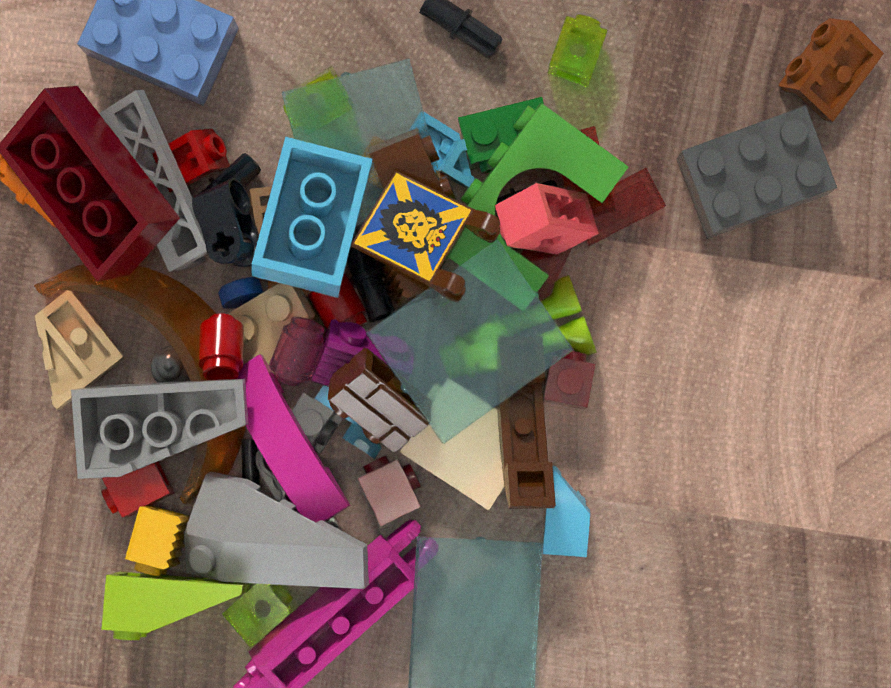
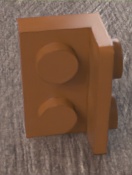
[779,18,884,122]

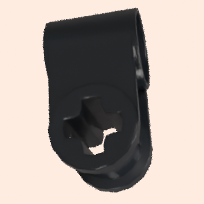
[192,178,259,268]

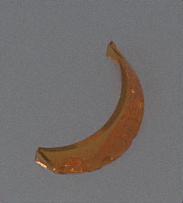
[34,264,246,505]

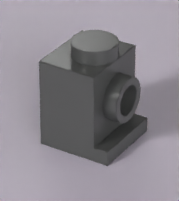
[292,392,343,454]

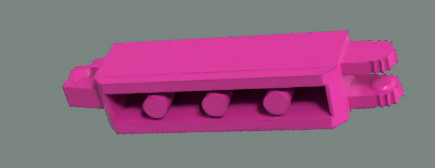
[233,519,438,688]

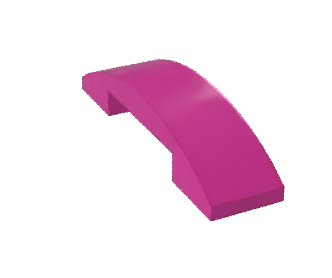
[237,354,351,523]

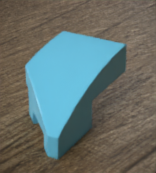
[409,111,474,189]
[314,385,382,459]
[543,466,590,557]

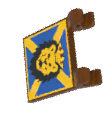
[351,170,500,302]

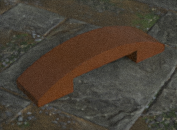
[496,336,556,509]

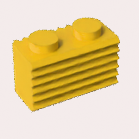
[125,506,190,576]

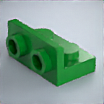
[458,97,544,174]

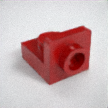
[152,128,230,192]

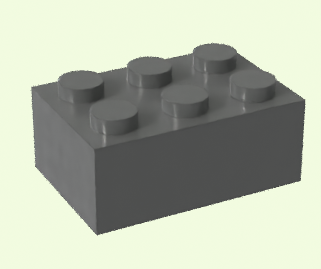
[677,105,837,239]

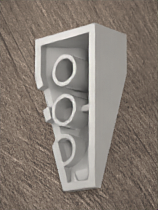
[71,379,248,479]
[184,472,369,589]

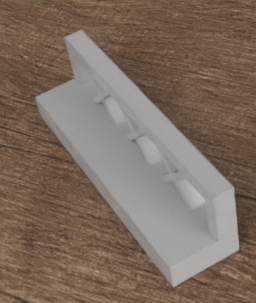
[99,90,208,272]

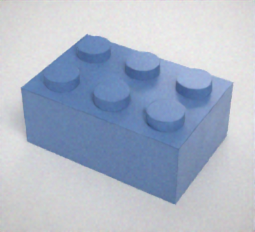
[77,0,239,106]

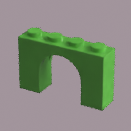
[448,103,628,311]

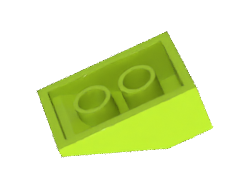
[101,571,251,640]

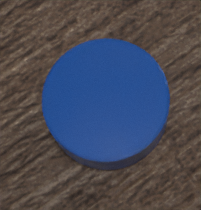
[218,277,264,309]

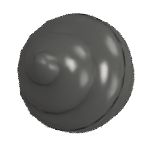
[151,345,196,383]

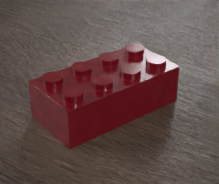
[0,86,180,282]

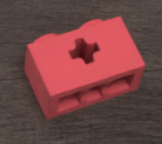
[495,183,599,255]

